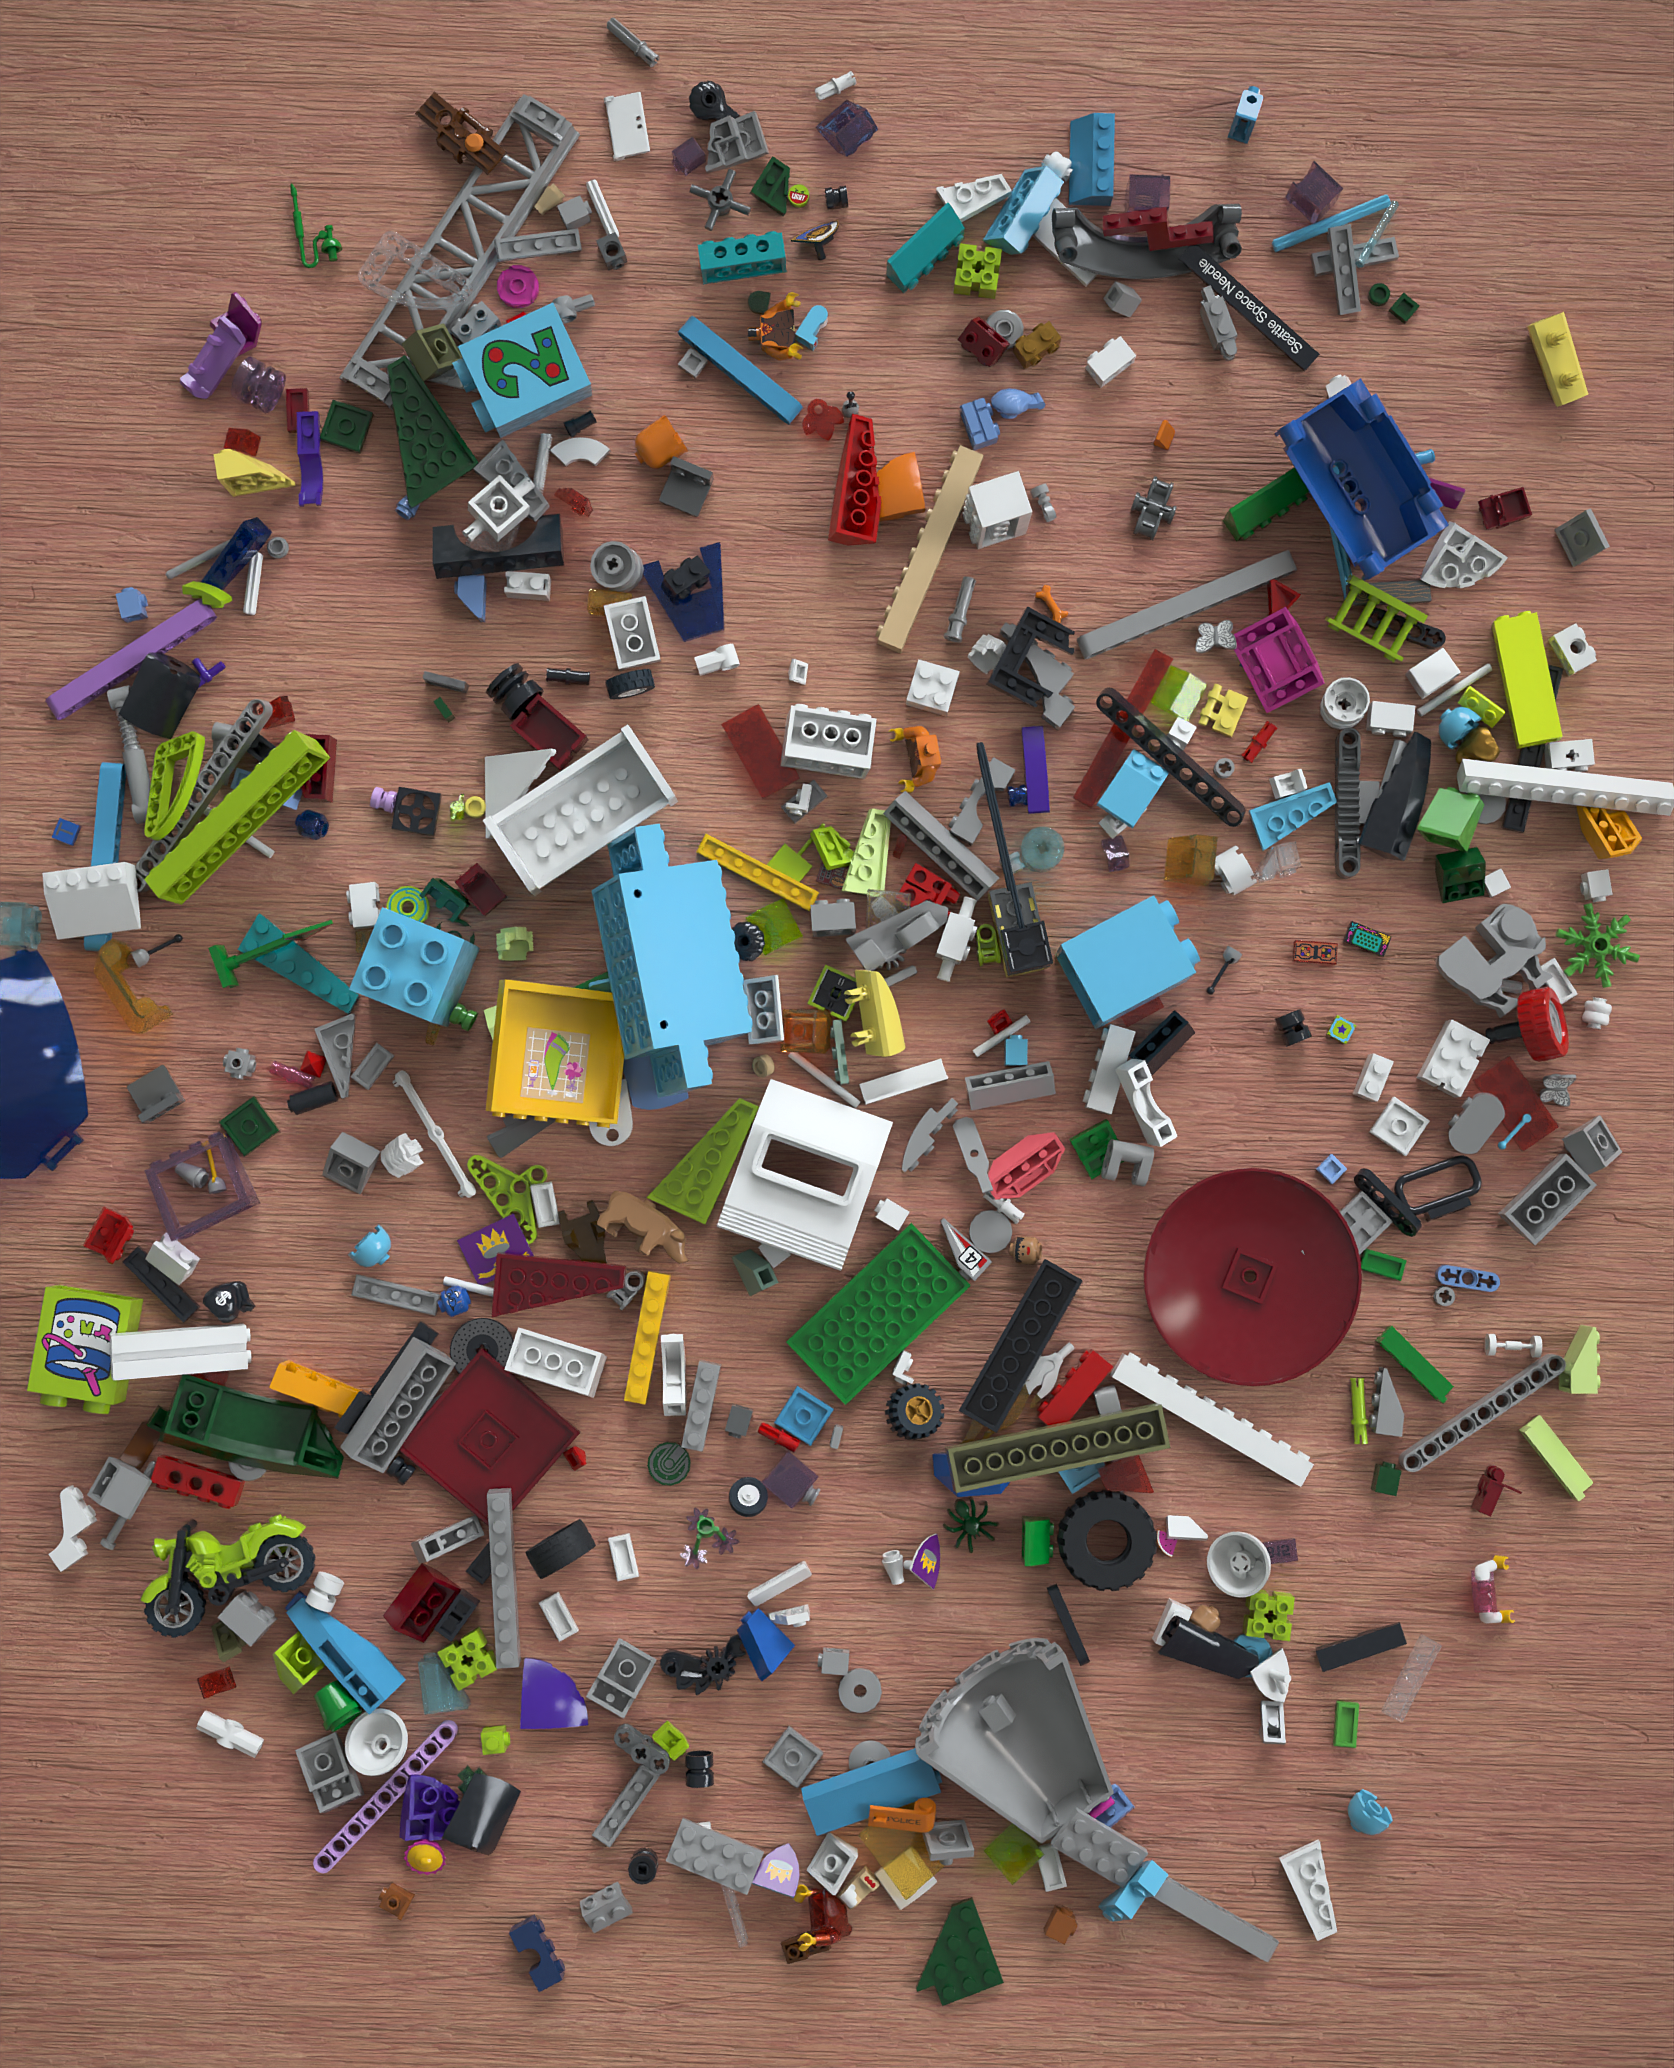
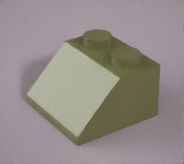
[402,323,463,382]

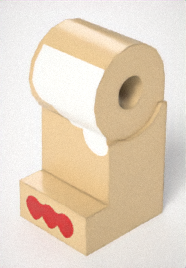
[837,1865,879,1910]

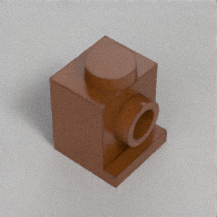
[378,1882,415,1920]

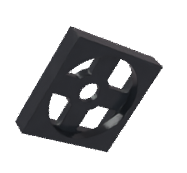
[392,787,442,836]

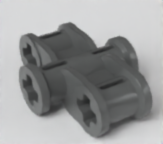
[1131,476,1177,541]
[614,1724,670,1774]

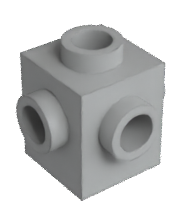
[223,1047,256,1079]

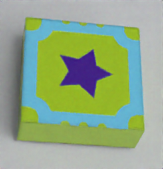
[1326,1015,1356,1044]

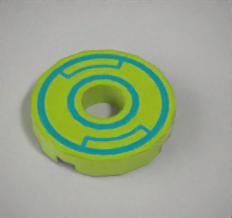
[386,886,430,923]

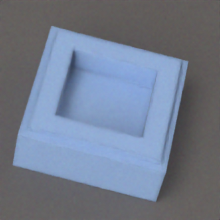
[1316,1154,1347,1184]

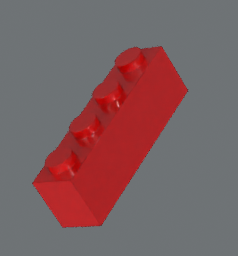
[1037,1349,1113,1426]

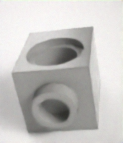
[817,1647,849,1676]

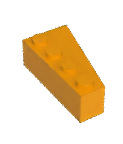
[269,1360,362,1418]

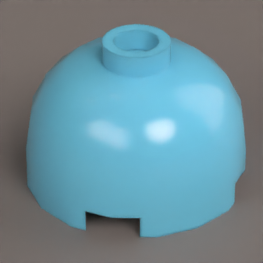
[1438,707,1482,749]
[348,1224,391,1267]
[1347,1789,1393,1835]

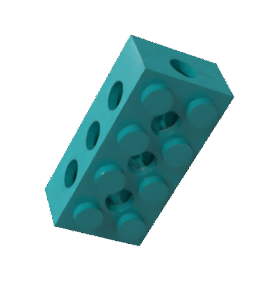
[698,231,787,285]

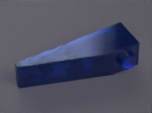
[201,517,272,590]

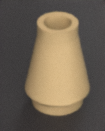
[534,183,565,215]

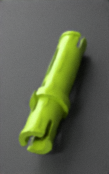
[1350,1378,1368,1444]

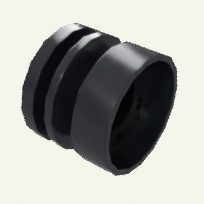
[486,663,544,721]

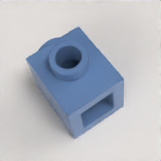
[115,587,148,623]

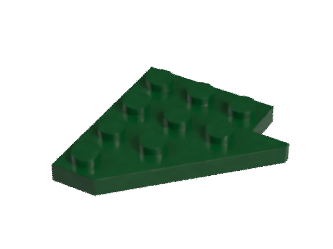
[916,1897,1004,2006]

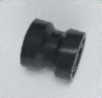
[825,185,848,210]
[386,1456,416,1486]

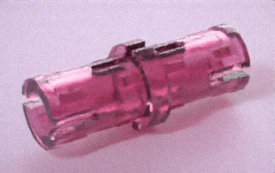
[269,1060,315,1089]

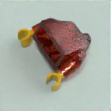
[794,1884,852,1951]

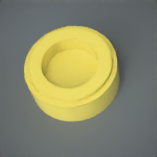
[464,796,486,819]

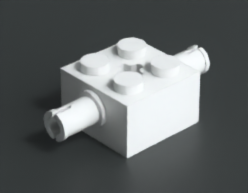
[462,475,535,542]
[935,896,977,982]

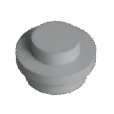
[267,537,289,559]

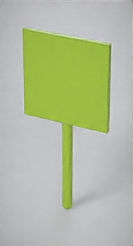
[767,823,825,882]

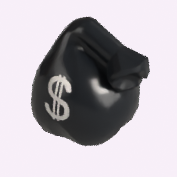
[203,1281,256,1323]

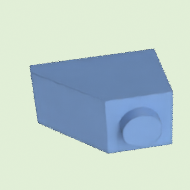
[454,575,487,622]

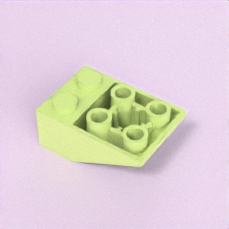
[1559,1325,1601,1394]

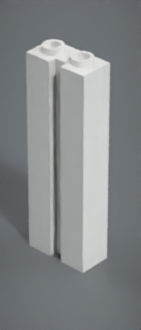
[109,1323,251,1380]

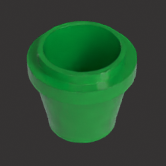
[313,1680,362,1732]

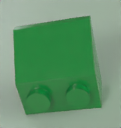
[1021,1516,1054,1566]

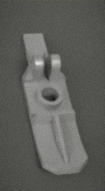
[953,1117,993,1194]

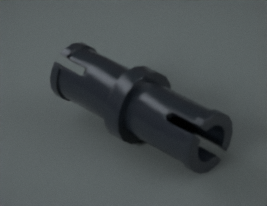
[546,668,590,685]

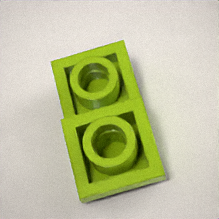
[182,581,232,608]

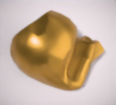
[1455,727,1500,765]

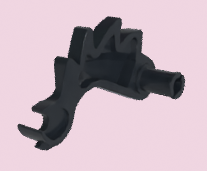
[660,1634,746,1695]

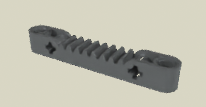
[1335,728,1361,879]

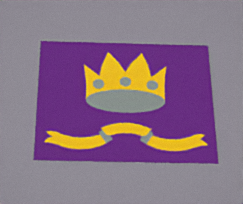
[457,1214,534,1285]

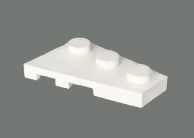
[936,174,1012,222]

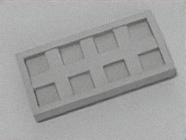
[1301,1191,1393,1255]
[1051,1807,1148,1888]
[666,1818,764,1895]

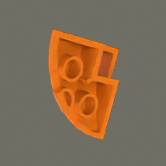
[877,452,925,522]

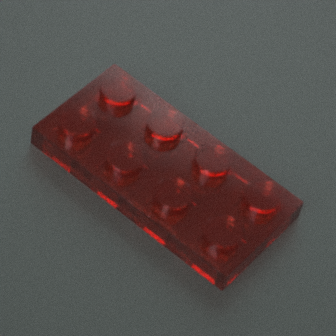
[1472,1056,1559,1151]

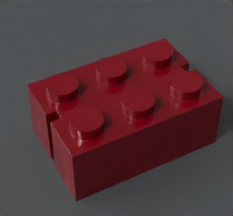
[510,694,589,772]

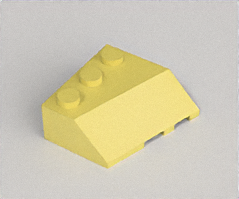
[214,449,296,497]

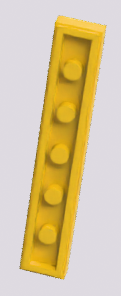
[696,834,819,912]

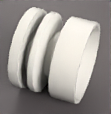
[1320,677,1370,730]

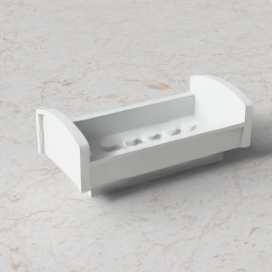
[483,724,678,896]

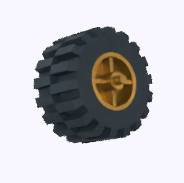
[885,1383,945,1440]

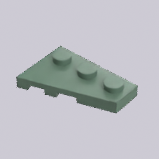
[829,1020,849,1085]

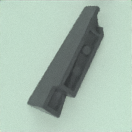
[487,1114,556,1158]

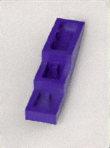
[1021,726,1050,814]

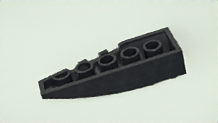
[1358,732,1431,861]

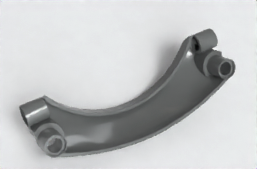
[1052,204,1242,279]

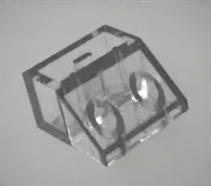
[1251,841,1301,883]

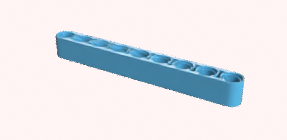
[84,762,126,952]

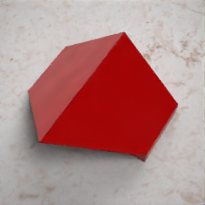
[1267,579,1301,615]

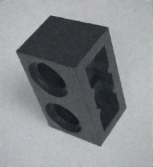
[434,1588,480,1642]

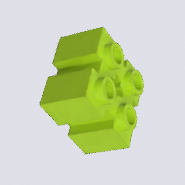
[953,243,1002,299]
[1242,1590,1295,1641]
[437,1627,497,1691]

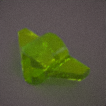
[450,794,465,822]

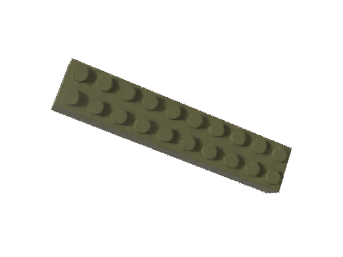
[945,1403,1171,1493]

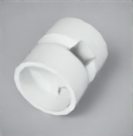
[305,1572,344,1612]

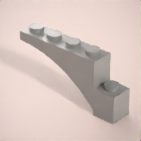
[1000,622,1075,730]

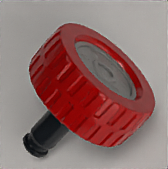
[1485,987,1569,1062]

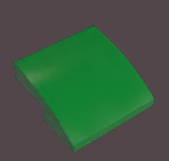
[1069,1119,1124,1180]

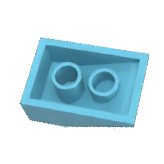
[1097,749,1169,828]

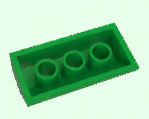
[1223,468,1309,542]

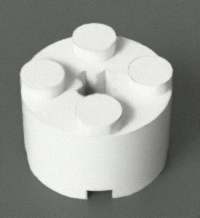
[1212,845,1257,895]

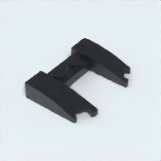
[986,606,1075,708]

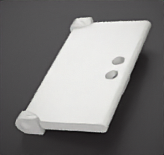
[604,92,650,161]

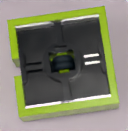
[807,964,857,1022]

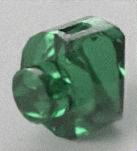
[457,1765,487,1795]

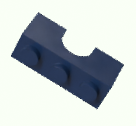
[509,1914,565,1992]

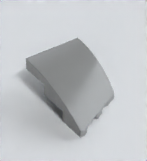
[705,111,769,173]

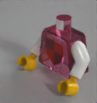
[1471,1555,1515,1623]

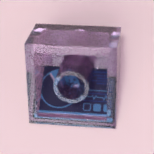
[816,100,878,157]

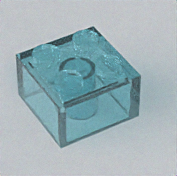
[0,902,42,949]

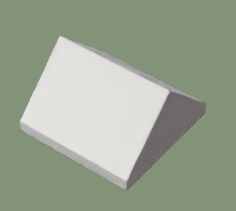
[807,1832,858,1895]

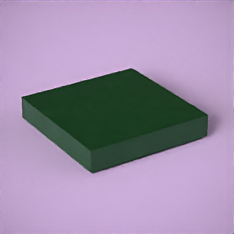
[320,400,374,454]
[219,1096,280,1156]

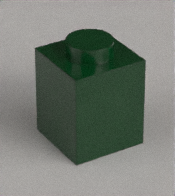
[1371,1461,1401,1496]

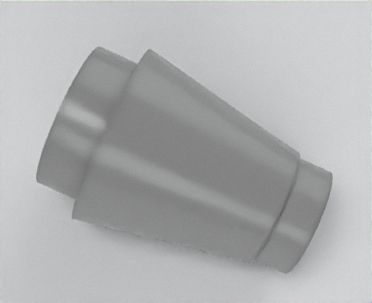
[175,1162,209,1188]

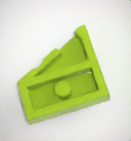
[810,826,854,870]

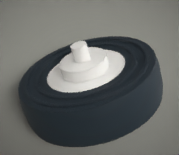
[729,1477,768,1517]

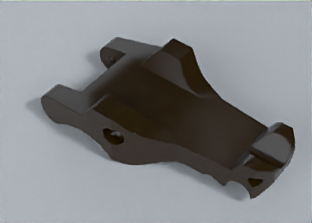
[558,1200,608,1264]

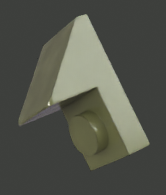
[211,1621,247,1662]

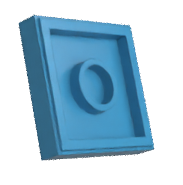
[774,1386,834,1446]

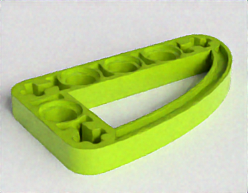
[144,731,205,841]

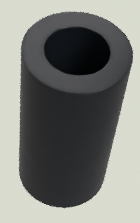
[287,1081,338,1115]

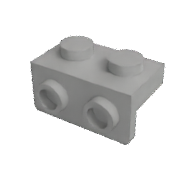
[580,1882,633,1933]

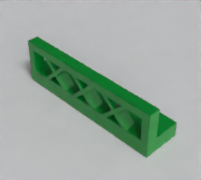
[1375,1325,1454,1404]

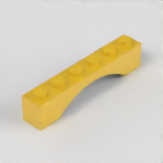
[624,1271,671,1404]

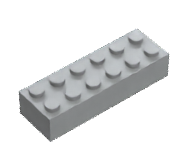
[340,1337,456,1473]

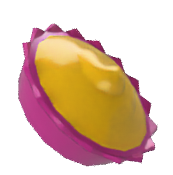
[404,1839,446,1875]

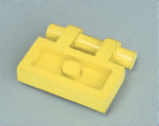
[1198,684,1248,738]

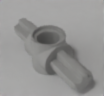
[552,294,595,324]

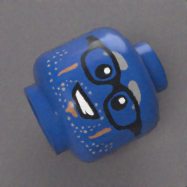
[438,1285,471,1317]

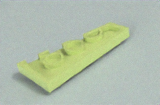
[842,809,891,896]

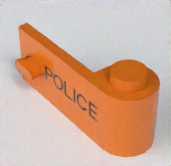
[868,1798,936,1833]

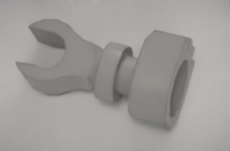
[1030,483,1057,522]

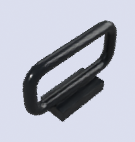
[1394,1155,1482,1222]

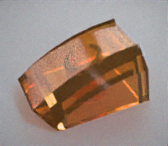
[780,1009,832,1054]

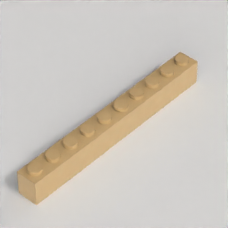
[875,445,984,654]

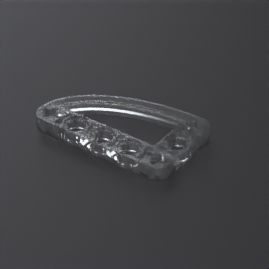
[358,231,473,310]

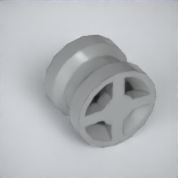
[999,852,1025,874]

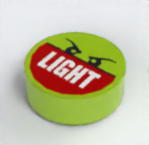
[788,184,809,208]

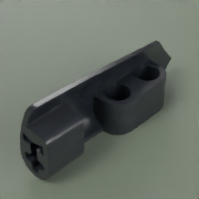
[1158,1615,1259,1679]

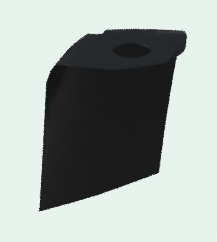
[119,652,201,739]
[441,1773,521,1856]

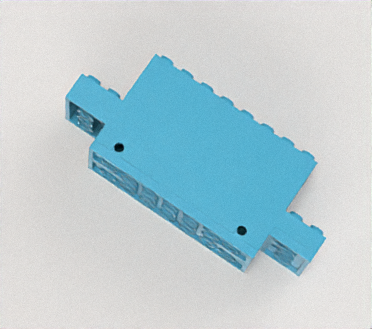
[591,824,753,1098]

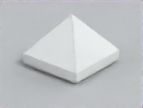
[788,659,808,685]

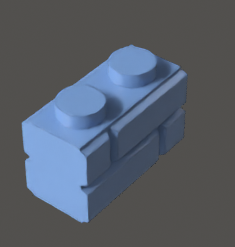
[959,398,1000,451]

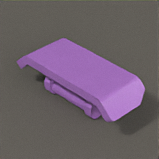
[180,316,246,399]

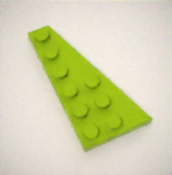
[646,1098,759,1224]

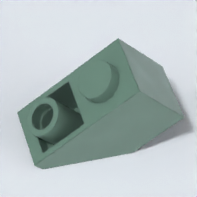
[731,1249,779,1296]

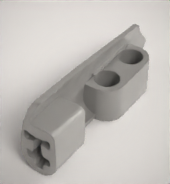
[846,900,948,971]

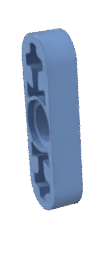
[1435,1265,1500,1292]

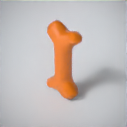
[1035,585,1068,623]

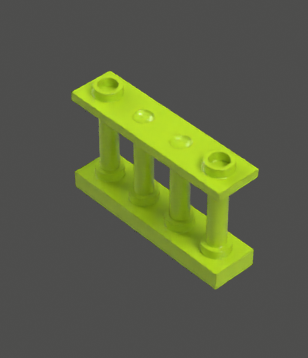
[1324,574,1428,662]

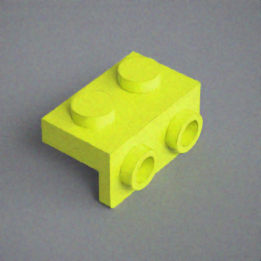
[1458,685,1505,728]

